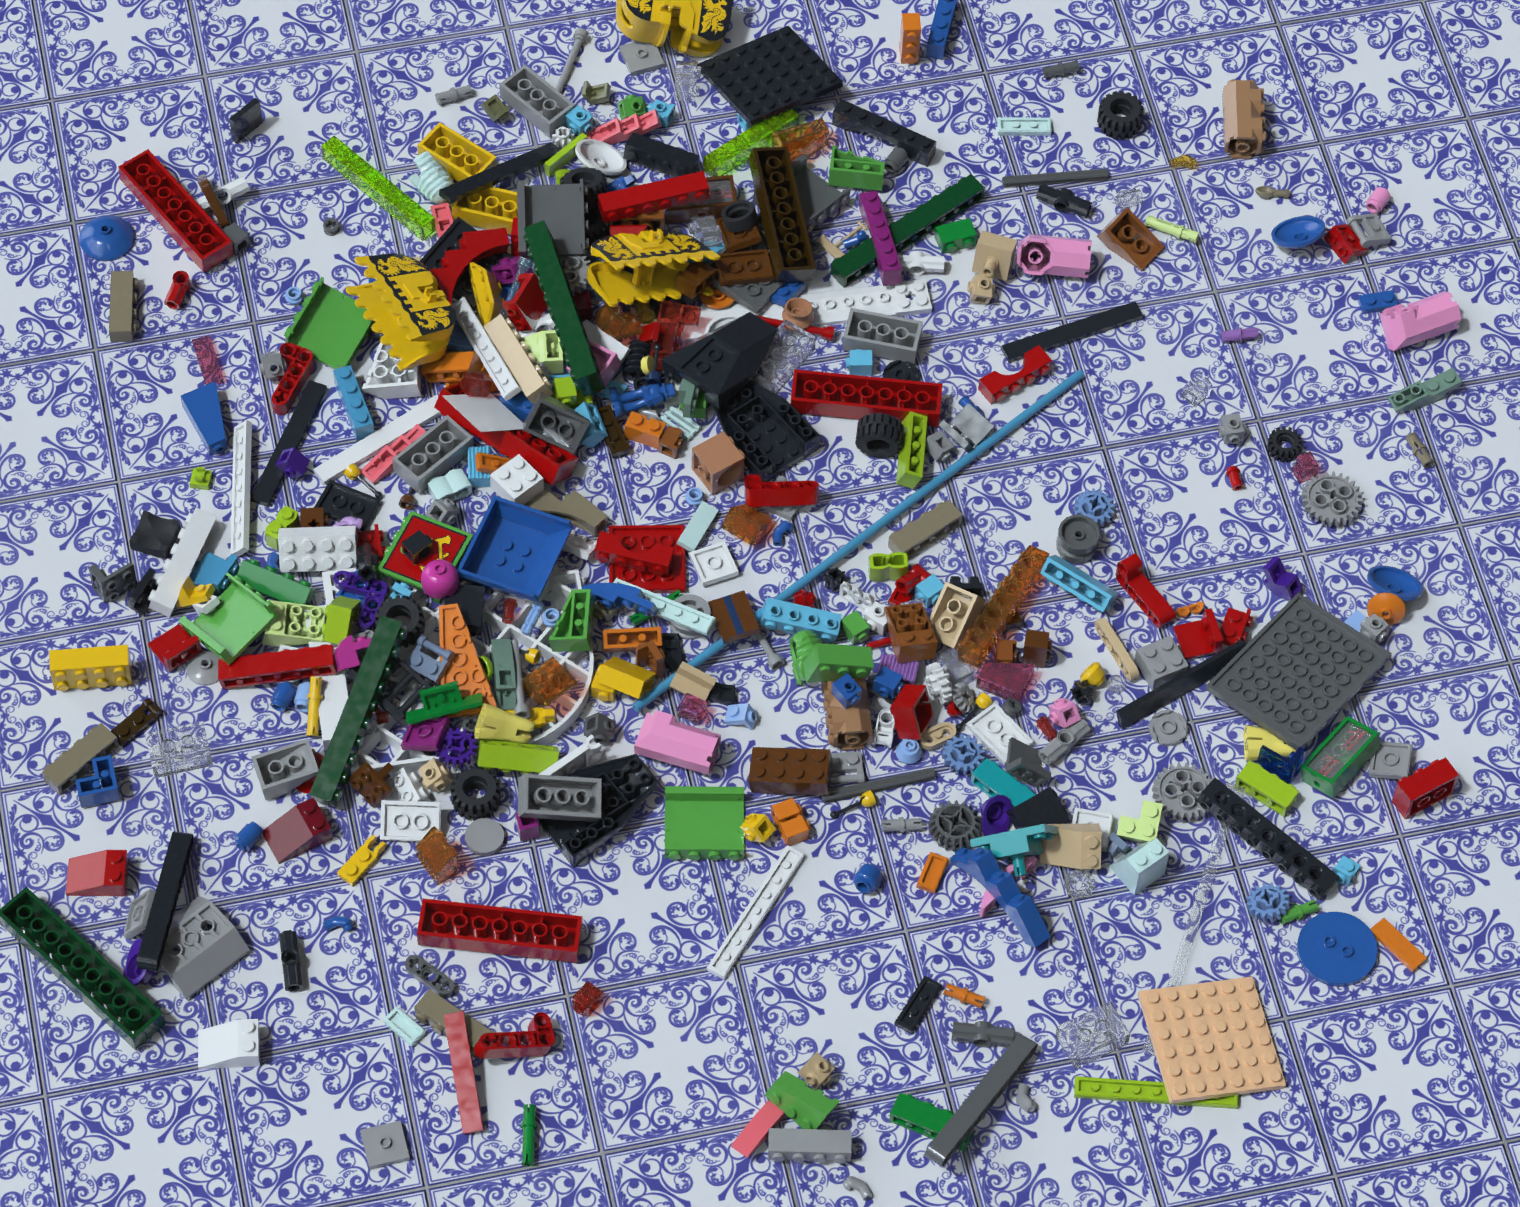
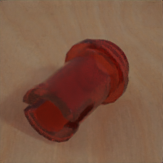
[502,598,518,624]
[1036,716,1057,742]

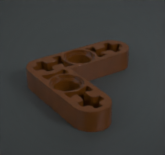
[197,174,230,229]

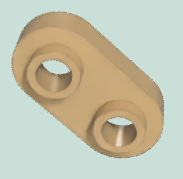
[919,722,956,750]

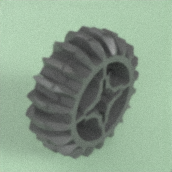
[928,800,982,852]

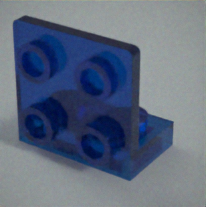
[1257,745,1306,784]

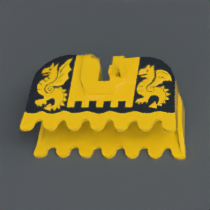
[616,0,734,57]
[586,229,721,307]
[345,253,457,371]

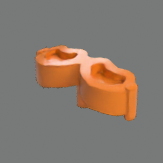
[1175,601,1204,619]

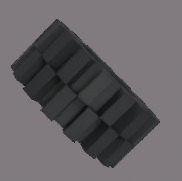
[1267,426,1302,463]

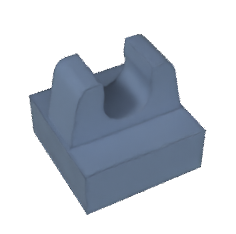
[1106,832,1130,858]

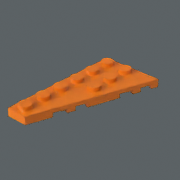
[439,603,498,718]

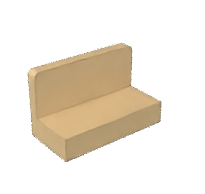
[669,661,717,704]

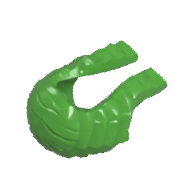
[789,629,822,686]

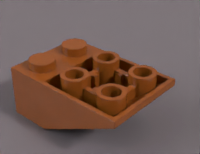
[884,603,938,663]

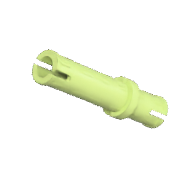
[1145,215,1200,243]

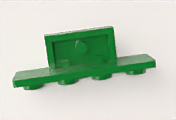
[406,681,483,724]

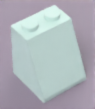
[1109,838,1170,895]

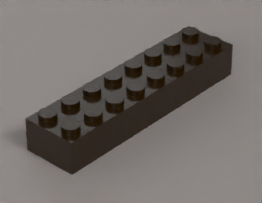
[748,147,816,283]

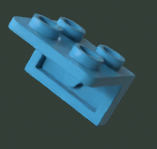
[190,552,240,597]

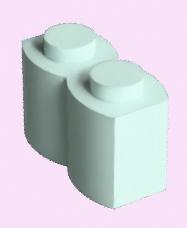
[428,468,472,501]

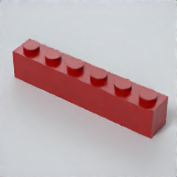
[598,171,710,223]
[218,644,337,689]

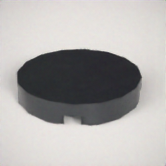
[883,360,919,381]

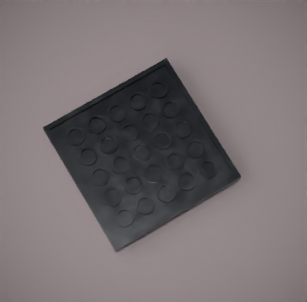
[697,25,843,126]

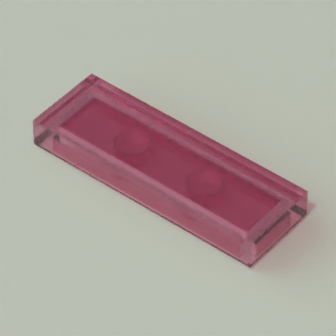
[192,335,224,385]

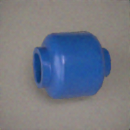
[853,864,882,893]

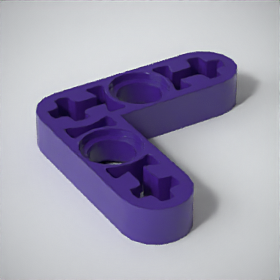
[333,570,388,631]

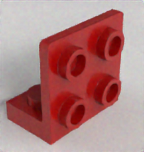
[1173,608,1224,660]
[148,624,201,672]

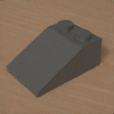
[523,391,590,454]

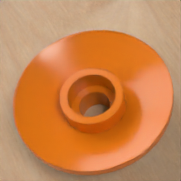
[699,286,735,309]
[1367,593,1406,626]

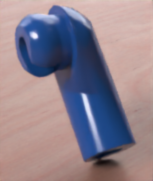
[265,552,282,574]

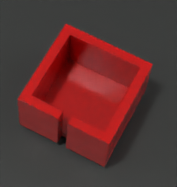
[890,684,934,740]

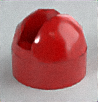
[946,701,963,717]

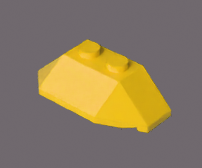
[468,262,504,326]

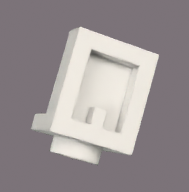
[192,595,221,616]

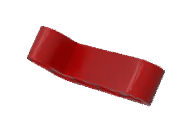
[271,343,314,416]
[744,474,819,507]
[1115,553,1176,628]
[474,1012,555,1059]

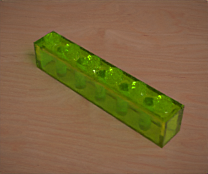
[703,109,799,177]

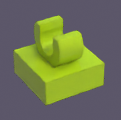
[189,467,212,490]

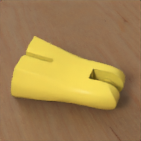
[474,703,535,743]
[1243,725,1300,761]

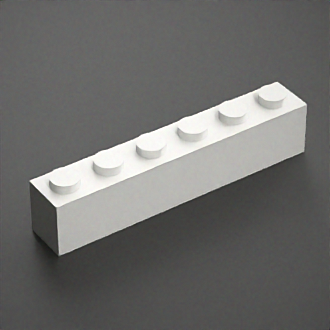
[148,508,217,617]

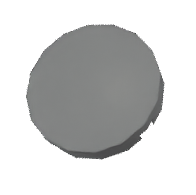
[1149,710,1188,747]
[465,818,504,856]

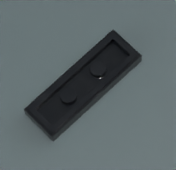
[894,976,942,1035]

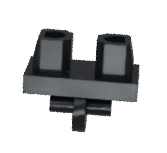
[949,576,982,597]

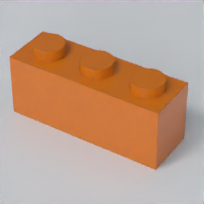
[899,13,921,64]
[420,351,482,383]
[601,627,662,653]

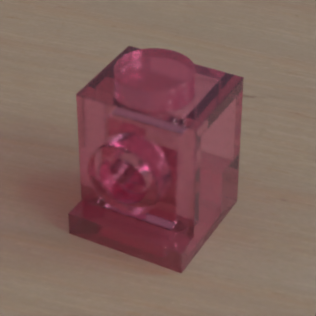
[1291,451,1319,484]
[677,693,709,725]

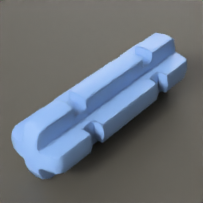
[521,601,544,636]

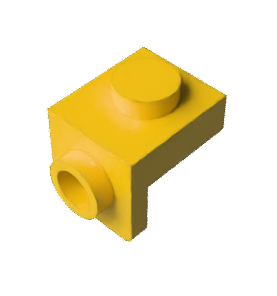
[590,673,616,702]

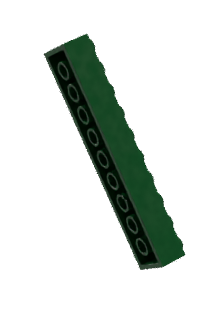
[523,220,606,396]
[0,887,166,1050]

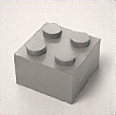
[1134,636,1189,690]

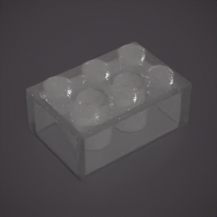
[145,721,213,778]
[1055,1001,1130,1070]

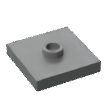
[619,41,664,76]
[1369,741,1413,780]
[123,889,156,940]
[360,1120,410,1170]

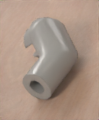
[638,407,660,421]
[1016,1083,1036,1112]
[843,1176,872,1201]

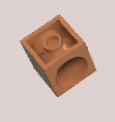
[692,431,745,495]

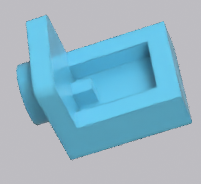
[387,582,413,601]

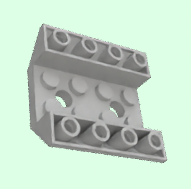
[160,896,250,1000]

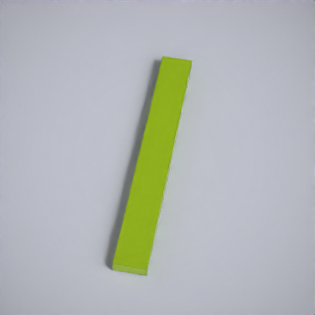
[1074,1076,1238,1109]

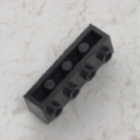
[623,132,700,177]

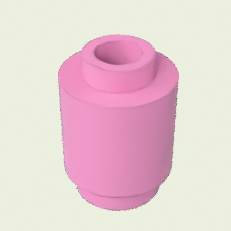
[1366,187,1391,214]

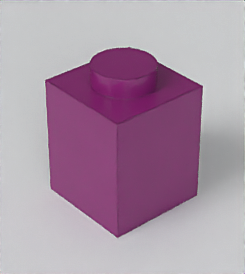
[515,813,540,842]

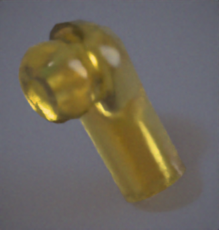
[1169,155,1197,169]

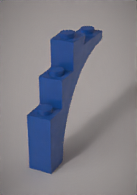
[949,847,1051,948]

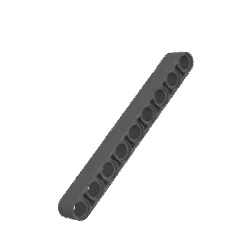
[924,1033,1038,1167]

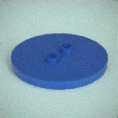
[1297,912,1378,987]

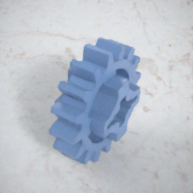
[1074,488,1115,526]
[942,734,985,775]
[1246,882,1290,923]

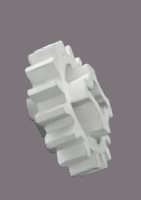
[925,662,953,705]

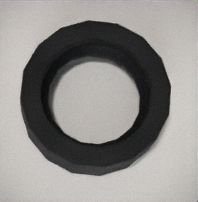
[721,200,758,232]

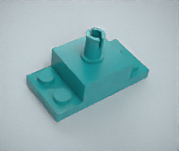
[970,824,1059,877]

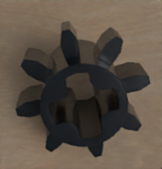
[823,567,847,592]
[1070,680,1096,704]

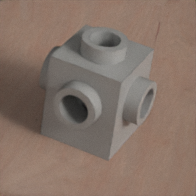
[258,350,287,380]
[1218,413,1246,444]
[425,498,460,525]
[1360,613,1389,644]

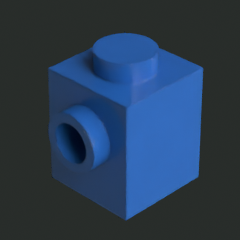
[873,666,904,700]
[831,673,862,709]

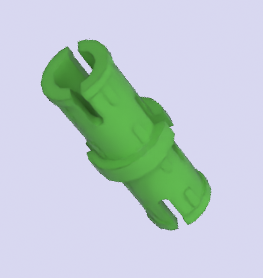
[1278,899,1319,925]

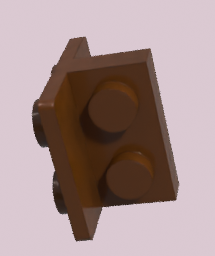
[349,762,394,808]

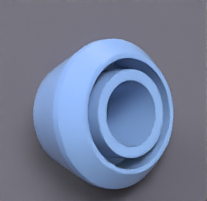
[896,739,922,764]

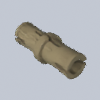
[1405,432,1434,468]

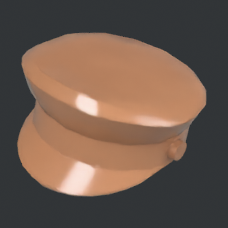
[782,298,814,329]

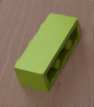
[1235,760,1299,817]

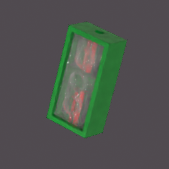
[1300,716,1380,798]

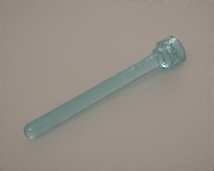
[501,256,533,319]

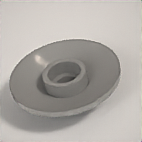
[186,651,221,686]

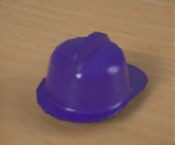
[980,795,1012,836]
[123,939,155,986]

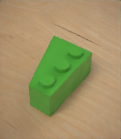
[828,145,885,191]
[548,589,595,652]
[803,643,874,683]
[765,1071,840,1129]

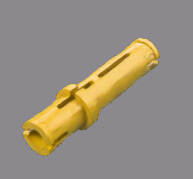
[306,677,323,736]

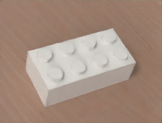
[278,526,357,572]

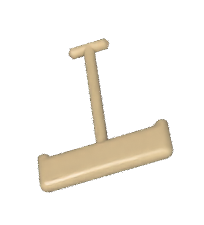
[816,221,867,259]

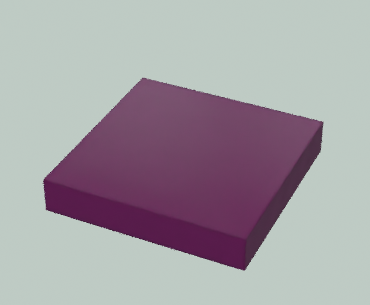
[401,717,450,751]

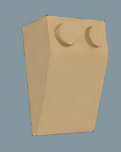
[929,582,986,649]
[1039,823,1102,869]

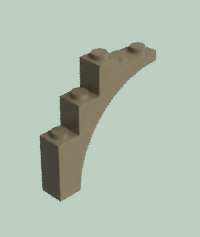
[524,489,608,537]

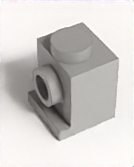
[925,430,955,462]

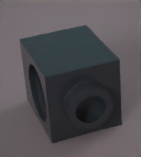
[401,530,433,565]

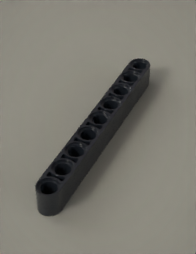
[137,831,194,971]

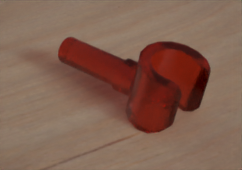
[375,708,388,724]

